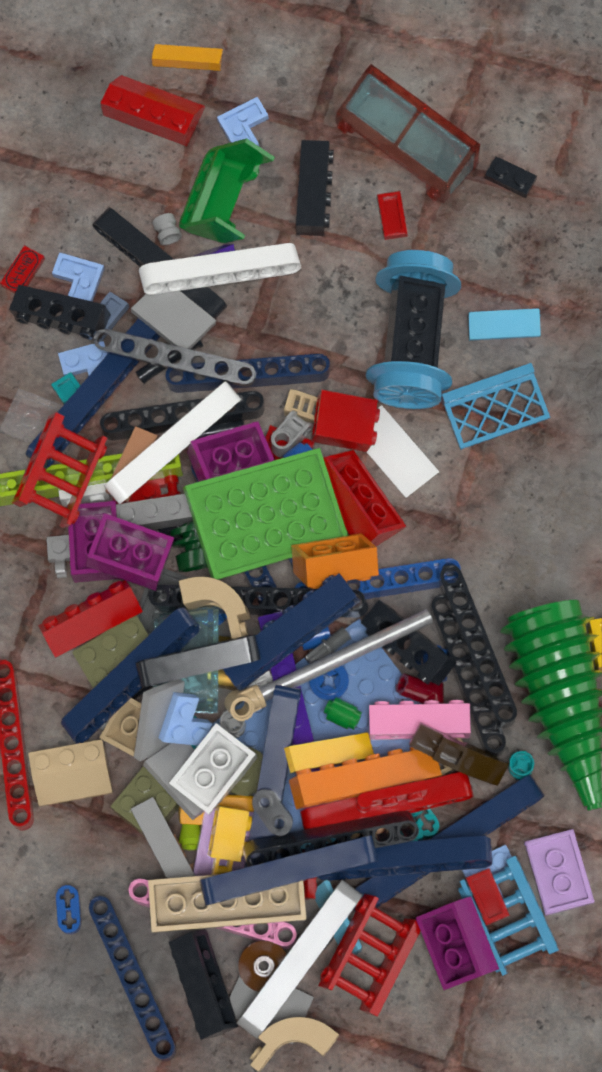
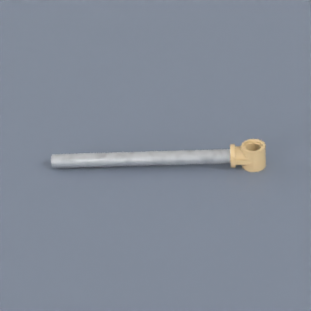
[225,609,433,721]

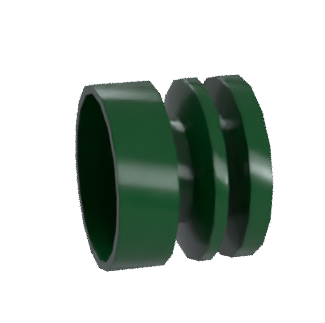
[170,522,208,572]

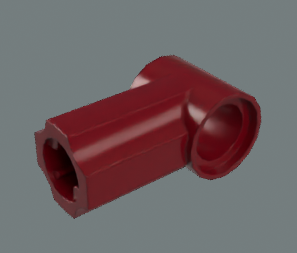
[396,673,444,704]

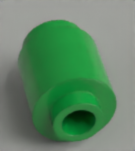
[324,697,363,730]

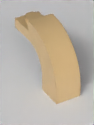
[179,577,251,639]
[250,1017,339,1072]

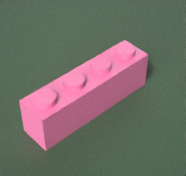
[369,700,471,740]

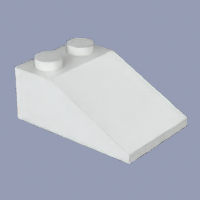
[169,723,258,814]

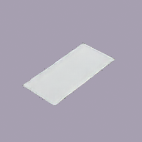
[367,405,439,498]

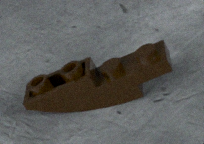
[409,722,509,786]

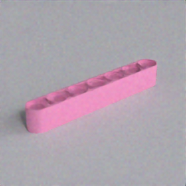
[129,879,297,949]

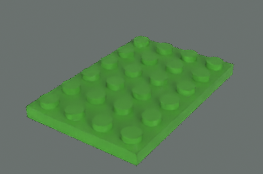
[183,448,348,580]

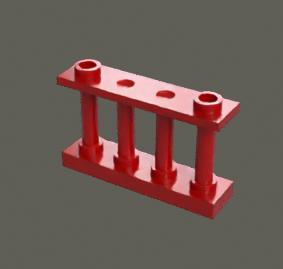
[12,412,107,528]
[318,894,421,1017]

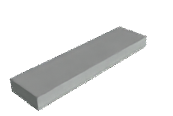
[131,797,195,879]

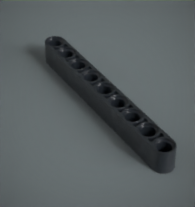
[148,585,368,618]

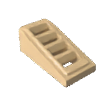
[284,389,317,423]

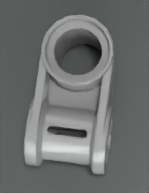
[271,410,313,457]

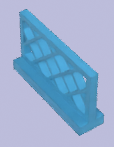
[441,363,550,450]

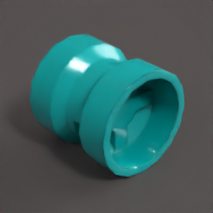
[508,751,534,780]

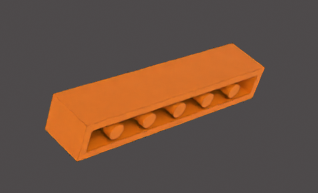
[289,747,442,810]

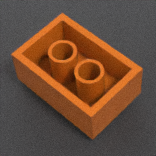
[291,534,379,589]

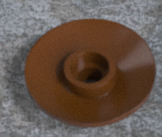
[238,940,287,992]

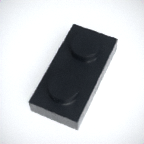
[485,156,537,198]

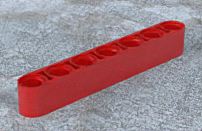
[0,660,34,831]
[300,772,474,830]

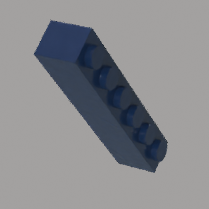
[223,573,360,691]

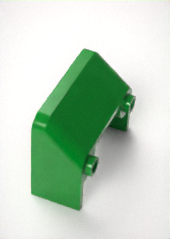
[179,138,275,243]

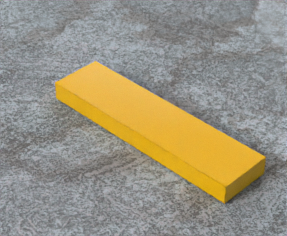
[284,733,374,773]

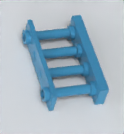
[458,856,559,976]

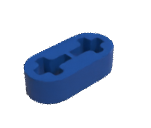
[56,885,82,935]

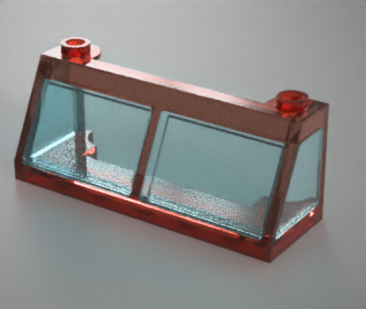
[336,64,480,204]

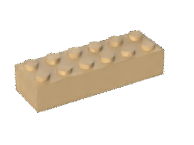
[148,874,306,933]

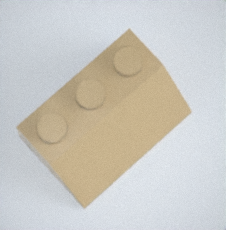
[28,739,113,807]

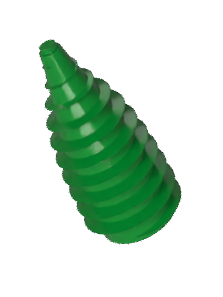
[500,600,602,811]

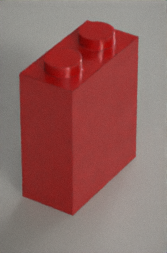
[311,390,380,452]

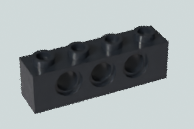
[9,285,110,340]
[361,600,457,686]

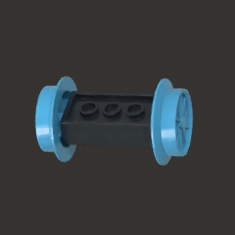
[366,250,461,409]

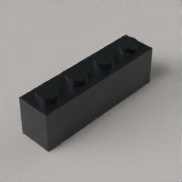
[296,140,334,236]
[169,930,239,1040]

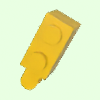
[207,805,252,875]

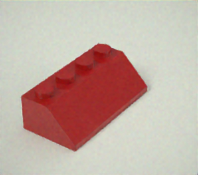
[100,75,205,146]
[323,450,407,546]
[38,580,143,658]

